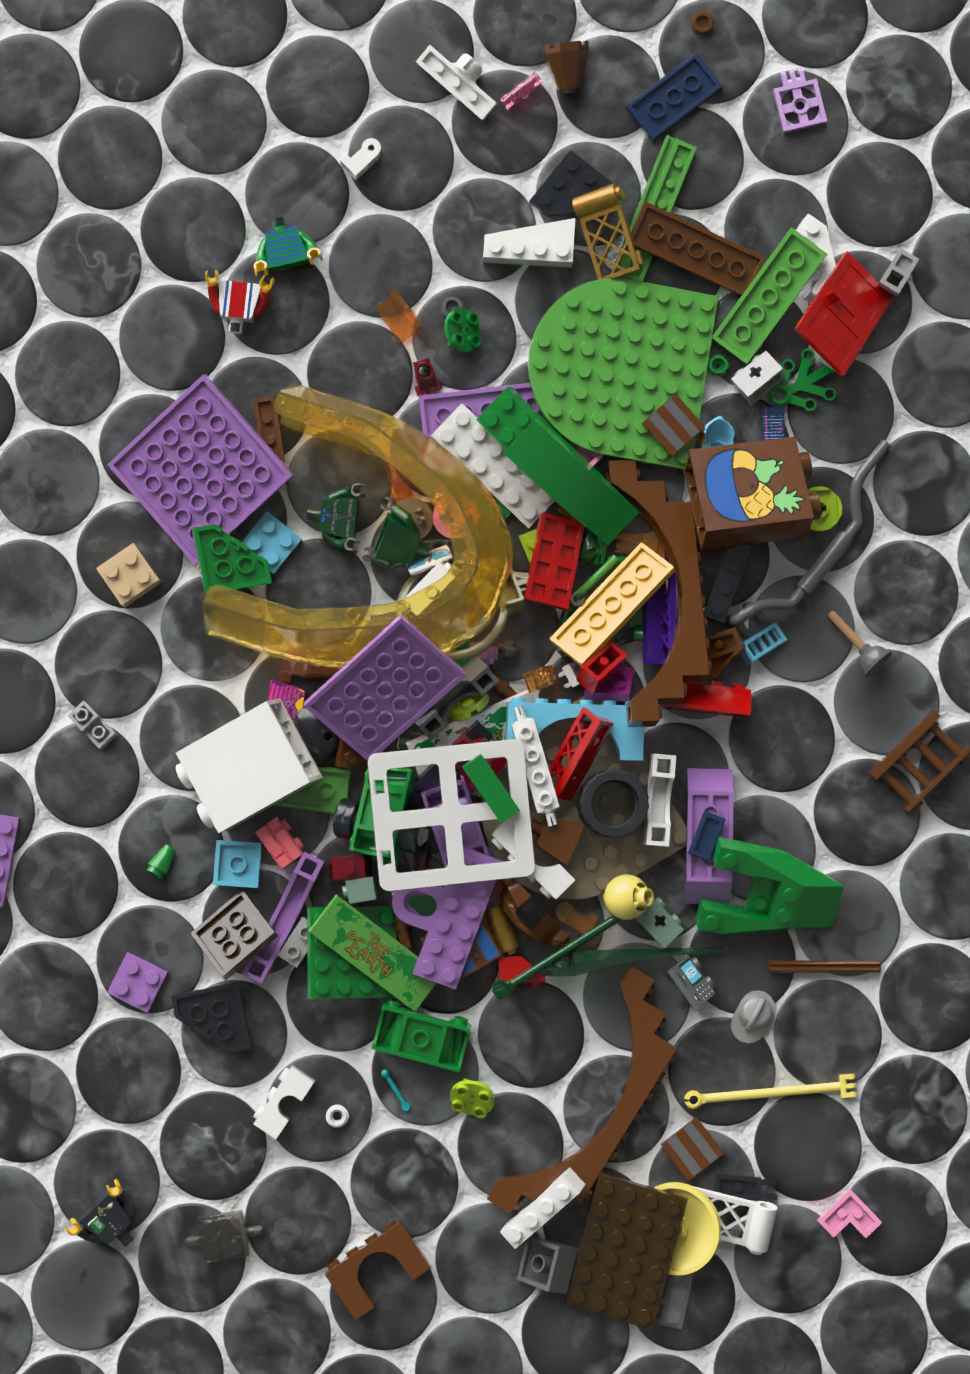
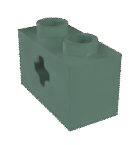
[342,877,378,904]
[635,897,684,948]

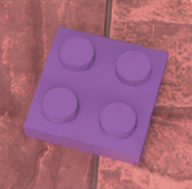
[107,952,168,1013]

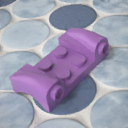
[421,779,494,868]

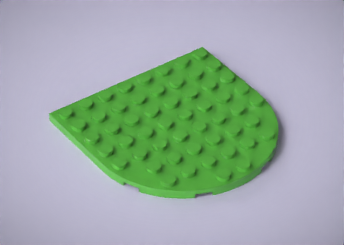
[528,278,718,470]

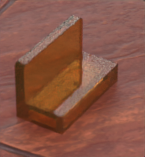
[376,289,422,343]

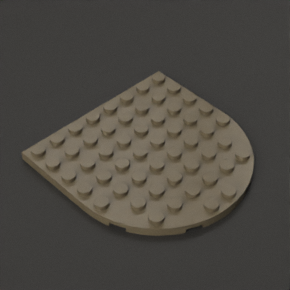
[481,696,687,899]

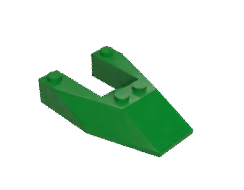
[695,837,844,934]

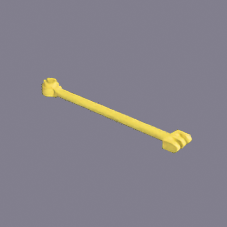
[684,1074,857,1109]

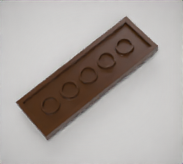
[631,201,766,296]

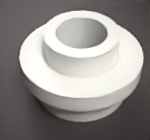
[326,1105,349,1128]

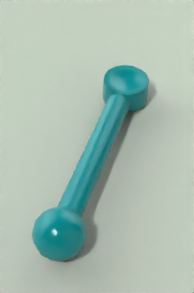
[381,1069,410,1111]

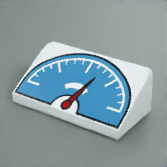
[406,545,453,576]

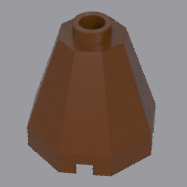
[542,41,589,94]

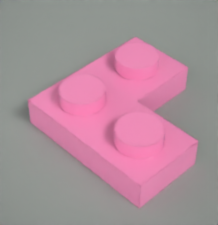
[817,1188,882,1238]

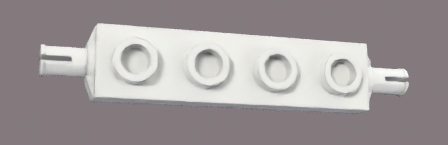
[512,705,560,827]

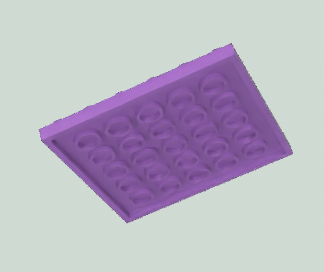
[107,374,294,565]

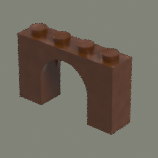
[325,1220,431,1320]

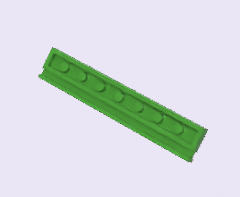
[610,135,697,282]

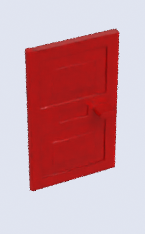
[794,251,893,377]

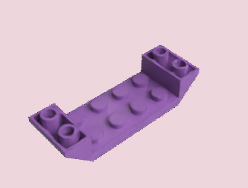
[684,768,734,904]

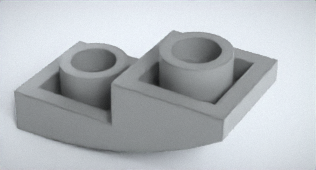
[68,701,117,750]

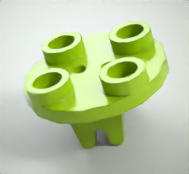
[450,1078,495,1118]

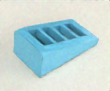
[740,621,787,665]

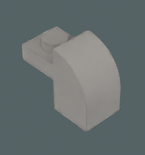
[878,248,919,297]

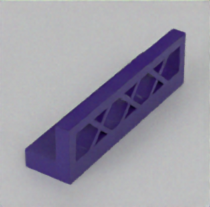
[643,573,676,666]

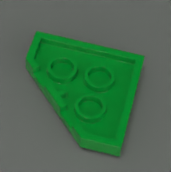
[192,524,272,595]

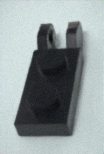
[714,1173,779,1201]

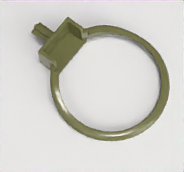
[396,558,528,660]

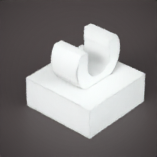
[558,661,582,688]

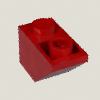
[498,955,546,988]

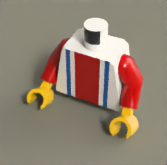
[205,270,275,334]

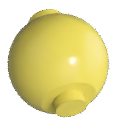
[603,874,654,920]

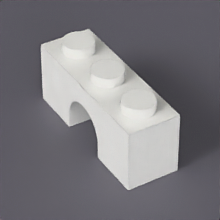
[253,1066,315,1139]

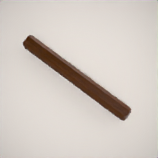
[768,960,881,973]

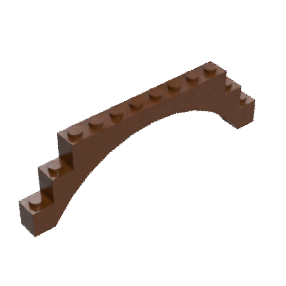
[605,460,712,727]
[487,965,678,1214]

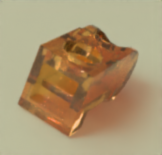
[522,665,560,693]
[555,902,599,934]

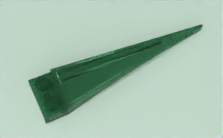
[546,947,727,977]

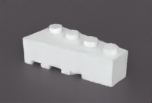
[483,218,575,268]

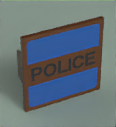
[462,920,503,978]

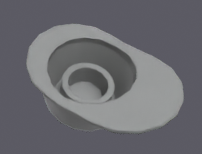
[731,990,775,1043]

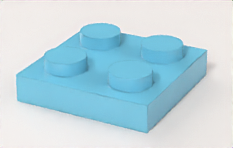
[241,511,302,574]
[213,840,262,888]

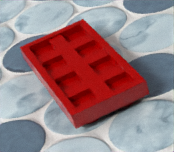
[524,512,584,611]

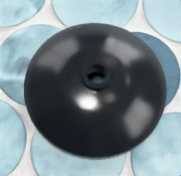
[293,707,340,767]

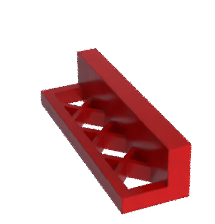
[549,707,614,801]

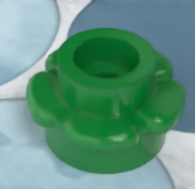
[708,355,729,377]

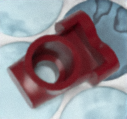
[413,358,443,396]

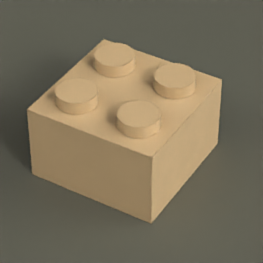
[96,543,162,608]

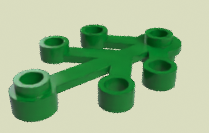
[768,349,836,412]

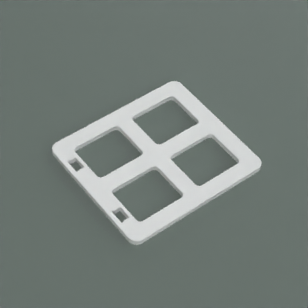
[368,739,535,891]

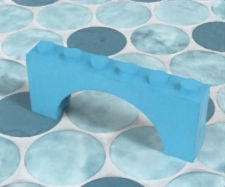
[505,698,644,761]

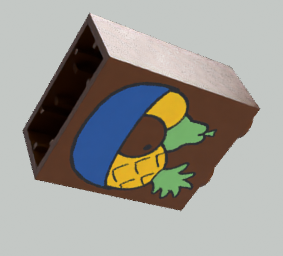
[684,436,821,550]

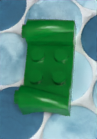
[349,768,417,861]
[371,999,471,1072]

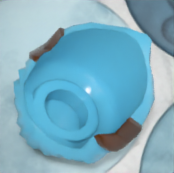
[699,416,736,448]

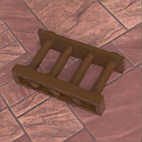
[868,710,970,813]

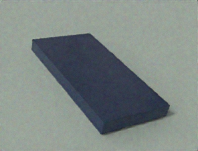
[625,52,723,142]

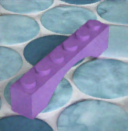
[242,852,325,984]

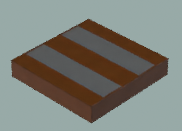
[641,393,705,457]
[661,1117,724,1181]

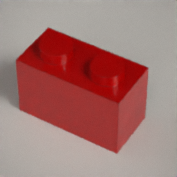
[576,640,627,695]

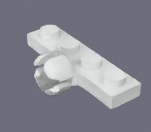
[416,45,497,120]

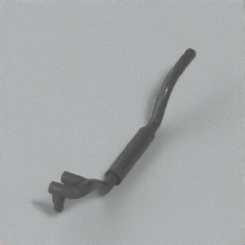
[725,440,891,639]

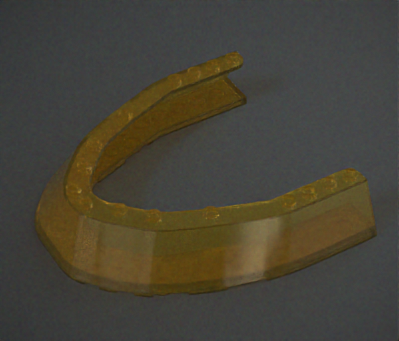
[203,383,514,668]

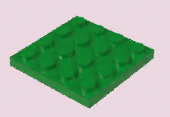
[307,906,397,999]

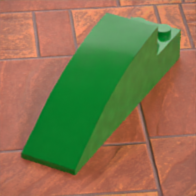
[476,387,640,545]

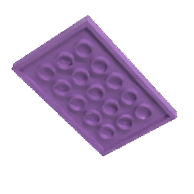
[304,614,466,761]

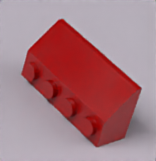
[658,681,751,718]

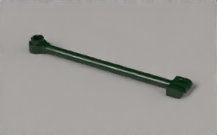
[492,907,639,1000]

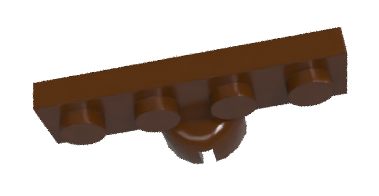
[253,396,289,484]

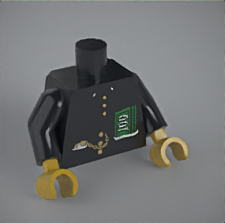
[64,1179,135,1247]

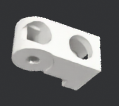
[340,138,381,180]

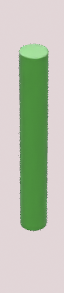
[570,554,620,600]

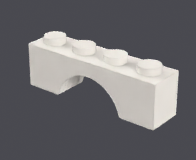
[643,754,676,847]
[490,818,575,899]
[500,1168,585,1249]

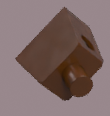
[531,817,585,865]

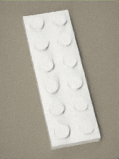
[431,403,555,528]

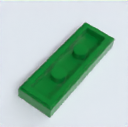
[462,753,520,823]

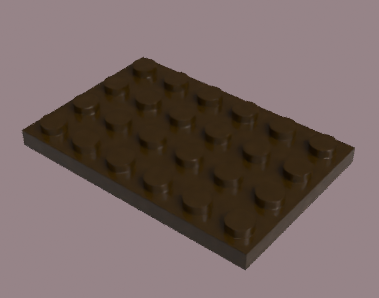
[565,1172,689,1331]

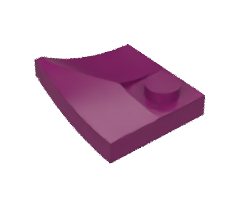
[584,667,635,701]

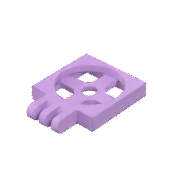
[773,67,827,133]

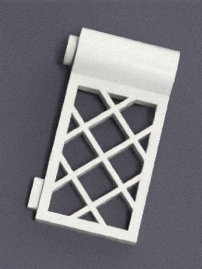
[693,1186,778,1255]

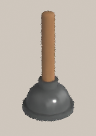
[828,611,892,677]

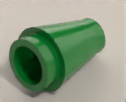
[146,844,176,880]

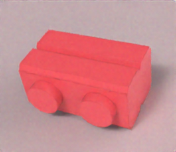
[255,817,305,869]

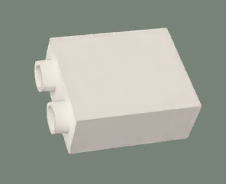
[176,698,323,833]

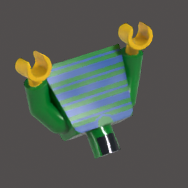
[254,217,323,276]

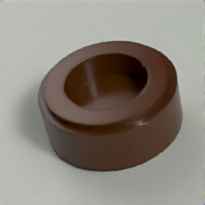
[691,11,714,35]

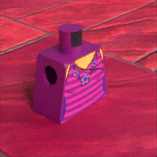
[267,680,307,721]

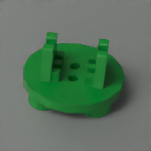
[444,308,481,353]

